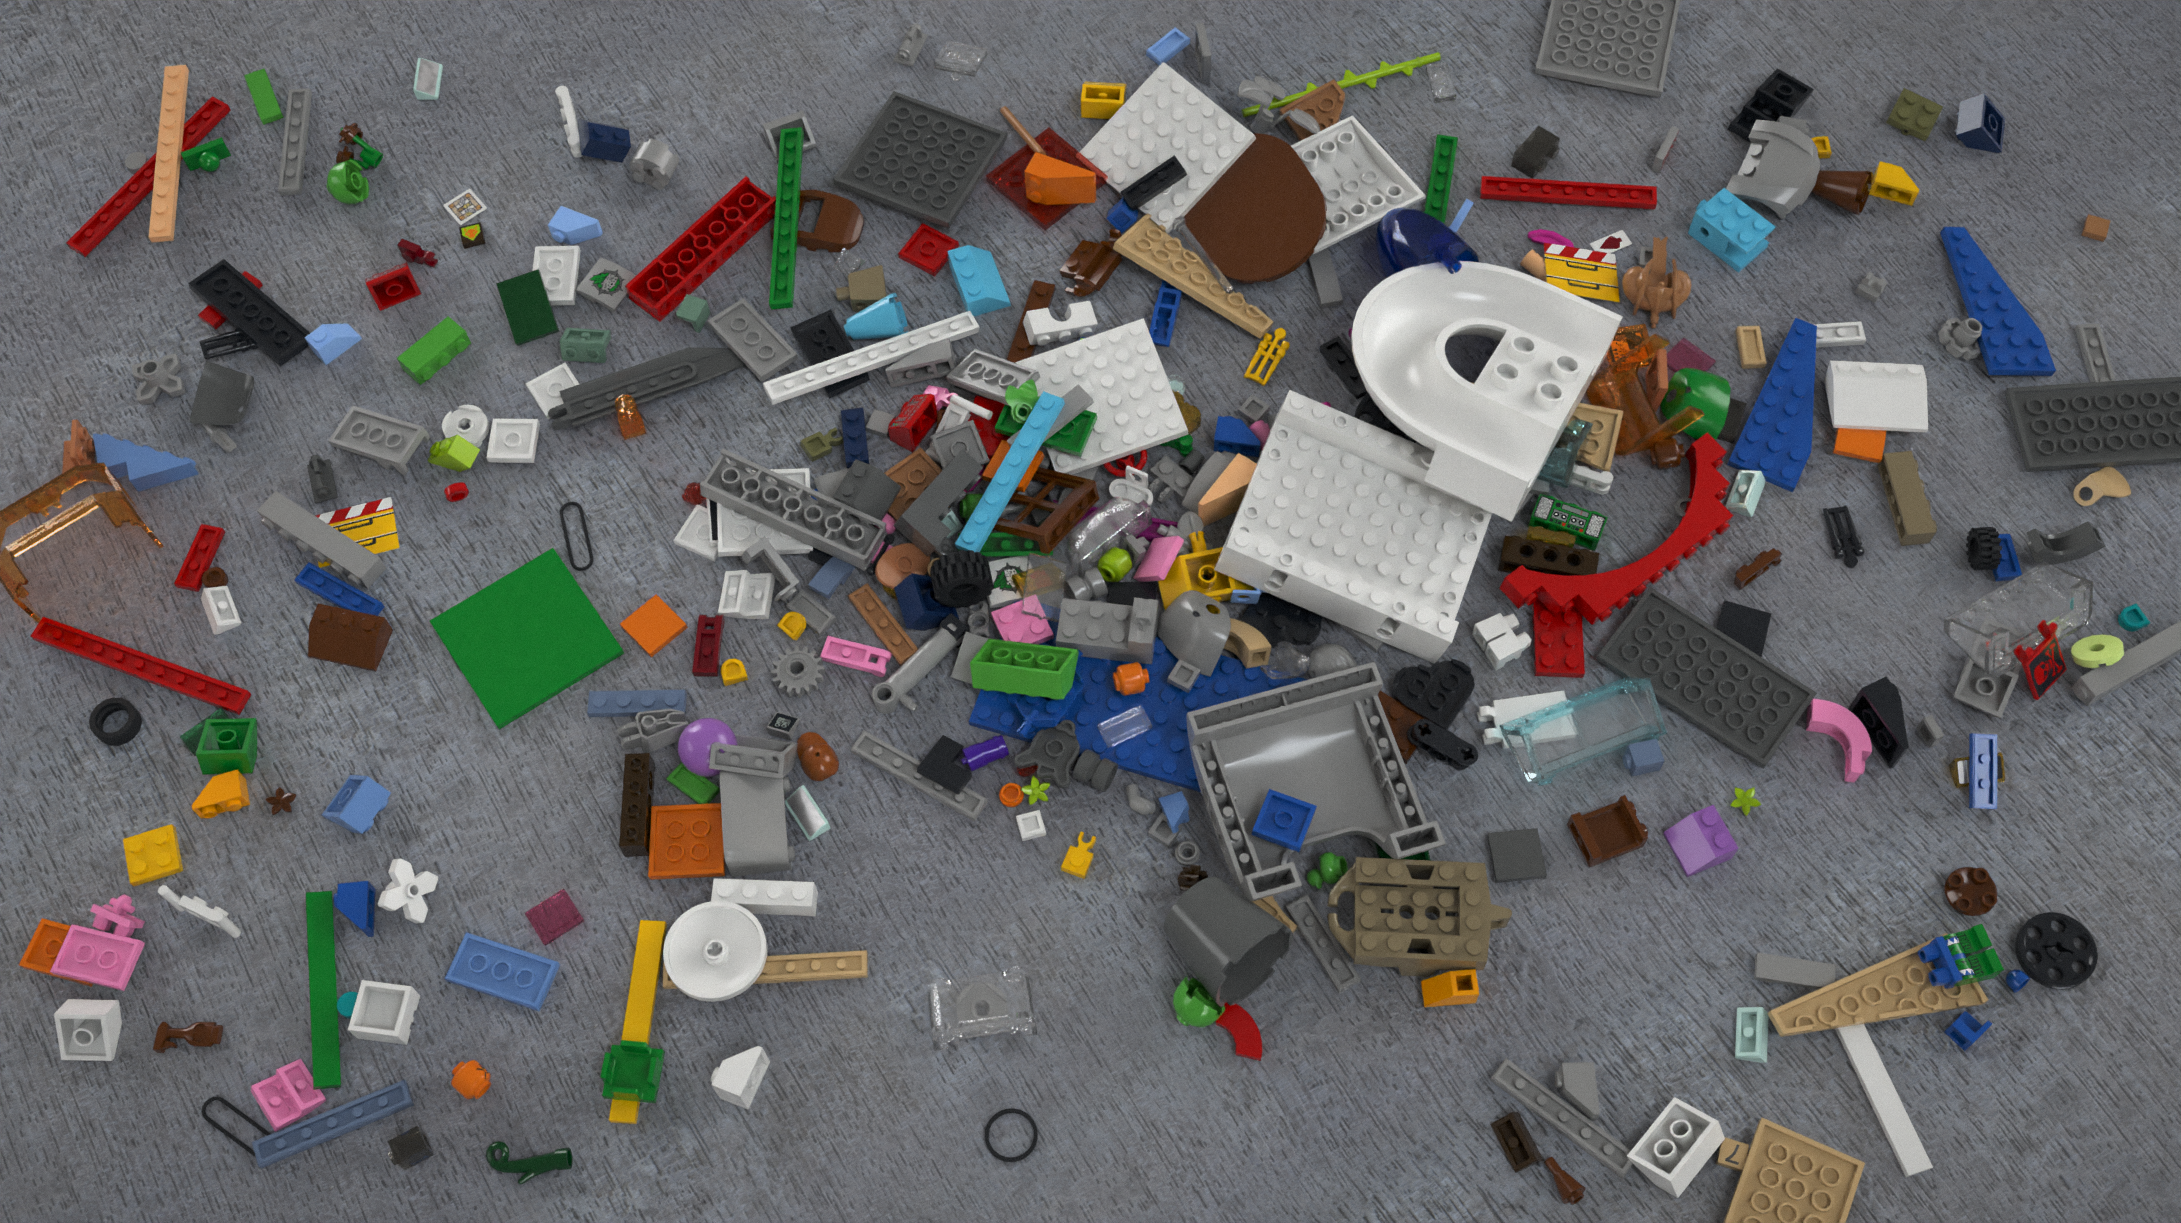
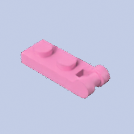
[820,636,892,677]

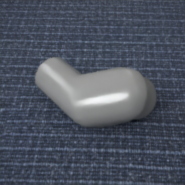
[1126,784,1156,815]

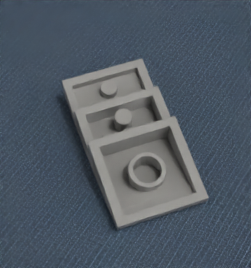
[1952,618,2032,719]

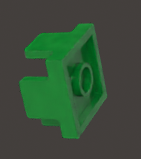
[600,1040,665,1103]

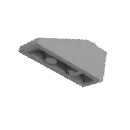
[885,339,956,388]

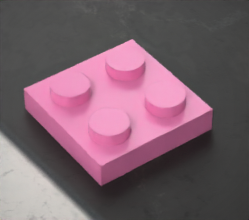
[991,595,1054,644]

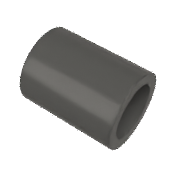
[1180,449,1205,475]

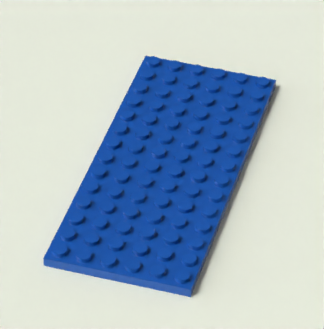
[969,599,1308,793]

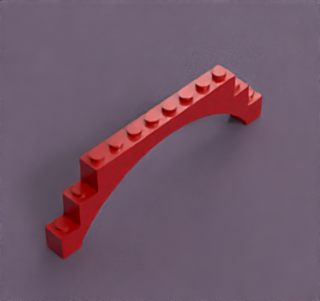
[1500,432,1734,625]

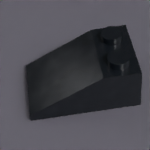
[1848,677,1909,769]

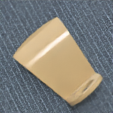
[2074,467,2131,506]

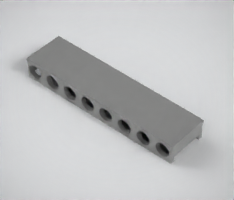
[699,448,887,571]

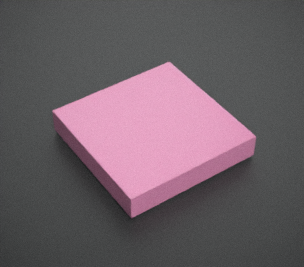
[1133,536,1184,582]

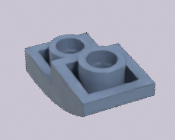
[808,557,855,599]

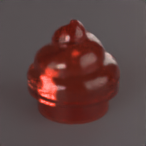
[682,482,706,505]

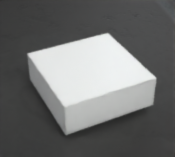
[1016,810,1046,841]

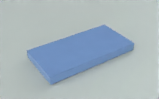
[444,932,560,1012]

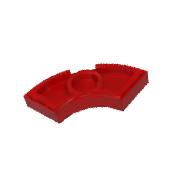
[1216,1002,1262,1061]

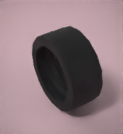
[89,697,142,746]

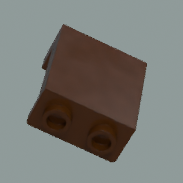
[1567,795,1648,868]

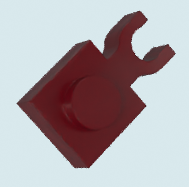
[397,239,438,268]

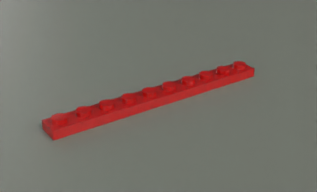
[66,96,231,257]
[31,616,252,715]

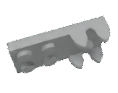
[328,405,430,475]

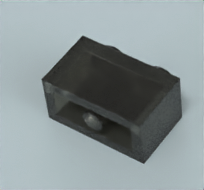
[1511,125,1560,179]

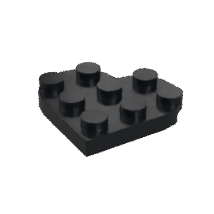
[1241,593,1322,648]
[1392,659,1475,730]

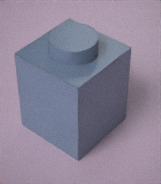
[1622,739,1665,777]

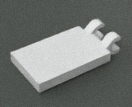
[1477,691,1576,749]

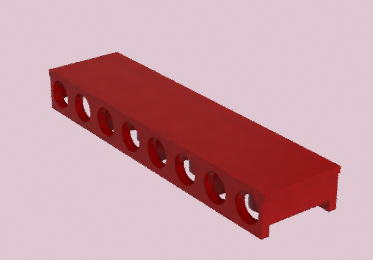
[625,176,776,322]

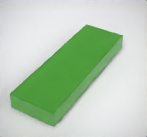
[244,68,284,125]

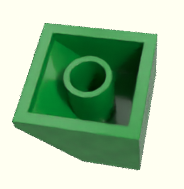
[196,718,257,775]

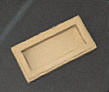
[1735,326,1767,369]

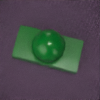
[181,137,231,172]

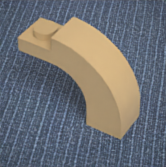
[1223,618,1272,669]

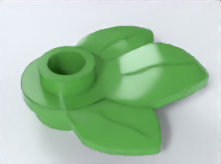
[1005,379,1040,424]

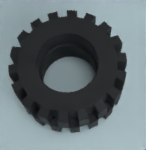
[930,550,994,608]

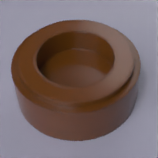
[202,567,228,588]

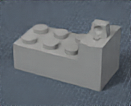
[1056,597,1158,664]

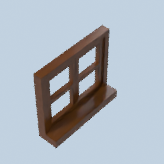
[993,467,1099,554]

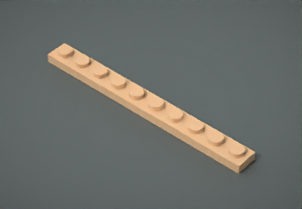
[148,65,189,243]

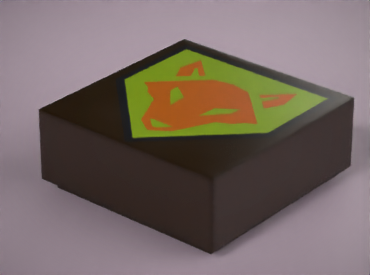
[459,222,486,249]

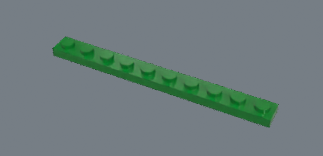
[769,127,804,310]

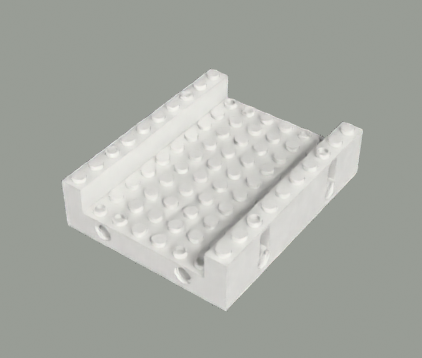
[1214,390,1492,664]

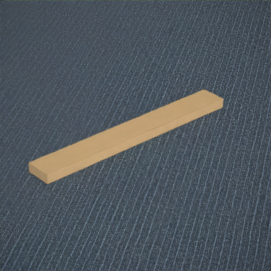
[663,950,868,989]

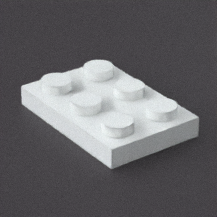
[532,246,581,306]

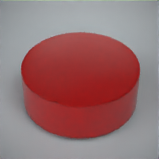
[444,482,469,502]

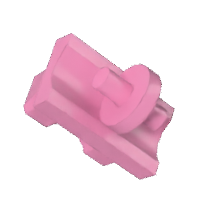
[90,894,145,938]

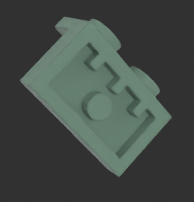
[559,328,611,363]

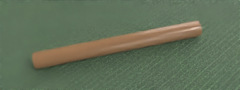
[1000,106,1046,155]

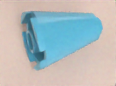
[844,293,908,340]

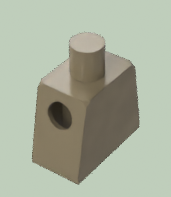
[836,265,887,312]

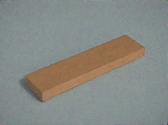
[848,583,918,666]

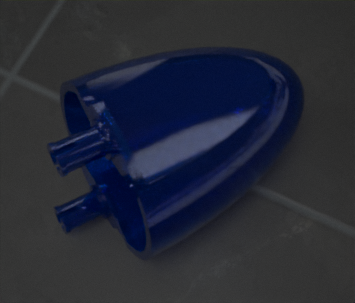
[1376,207,1479,278]

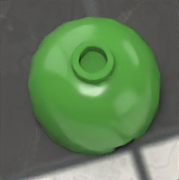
[327,159,369,205]
[1173,977,1225,1028]

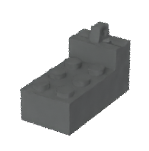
[893,449,983,556]

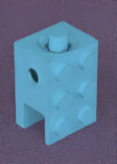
[1688,188,1776,273]

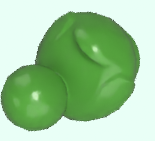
[1307,852,1348,889]

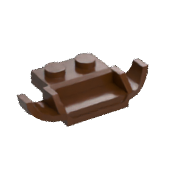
[1059,228,1122,297]

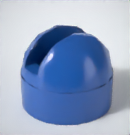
[2006,970,2030,993]

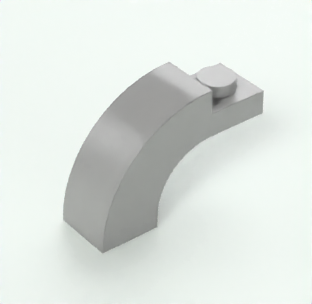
[1182,451,1236,514]

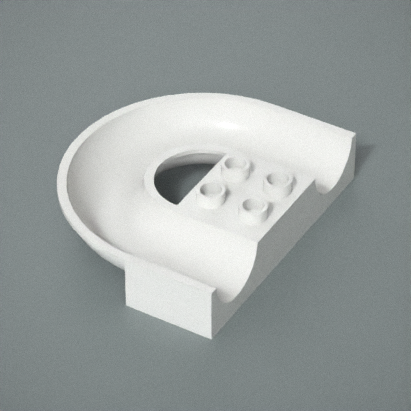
[1351,261,1623,522]

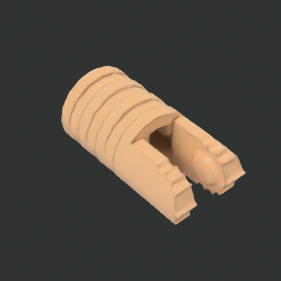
[1520,249,1547,282]

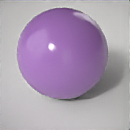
[678,718,737,777]

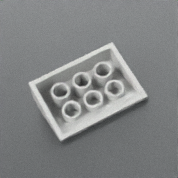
[1824,360,1928,433]

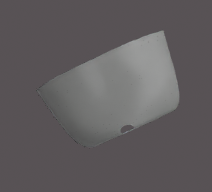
[1157,590,1231,677]

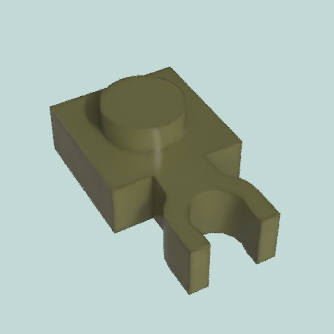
[800,427,843,462]

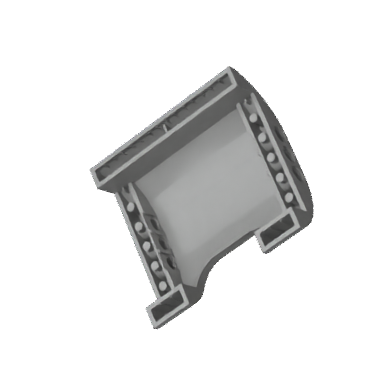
[1186,662,1446,901]

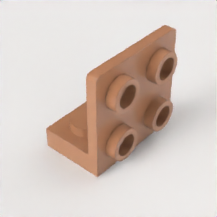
[62,419,97,484]

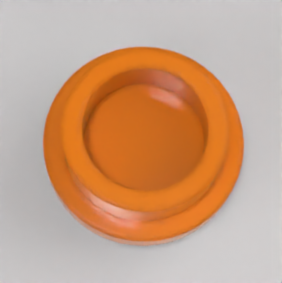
[999,783,1024,807]

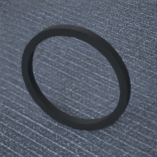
[985,1108,1038,1162]

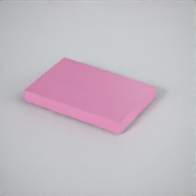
[50,924,145,991]

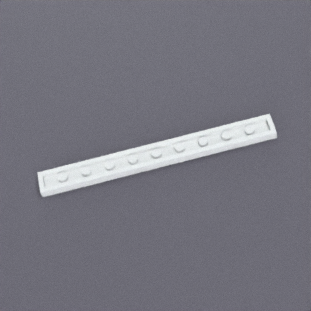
[763,311,980,405]

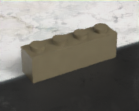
[1877,451,1937,546]

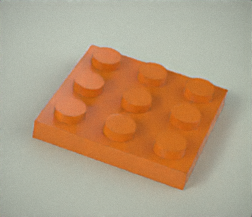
[648,803,725,880]

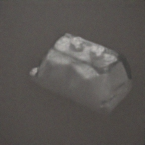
[1066,497,1153,577]

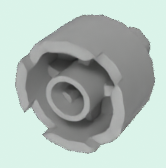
[629,139,679,190]

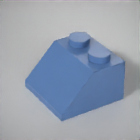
[322,775,391,834]

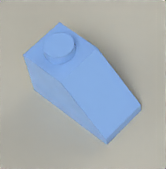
[548,206,603,245]
[304,323,362,365]

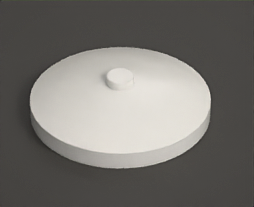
[663,901,767,1002]

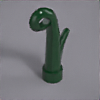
[486,1141,573,1185]

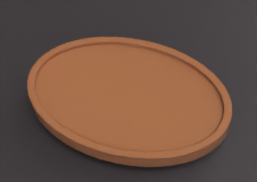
[875,543,930,588]

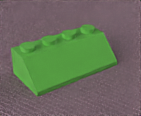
[970,639,1079,700]

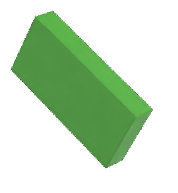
[666,762,720,804]

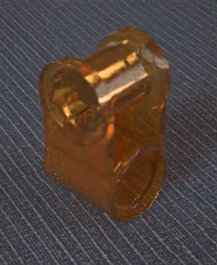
[615,394,647,440]

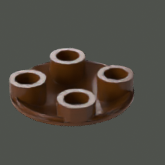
[1944,867,1997,916]

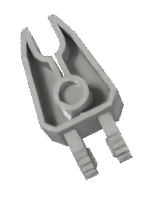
[617,709,688,753]

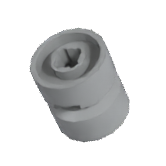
[1064,567,1108,601]

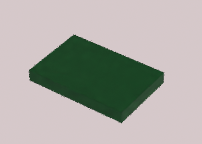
[496,269,560,346]

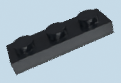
[1120,155,1187,211]
[1319,336,1368,399]

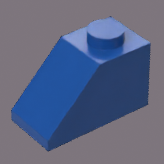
[1214,416,1260,457]
[334,881,376,937]

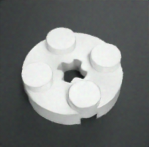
[442,405,490,447]

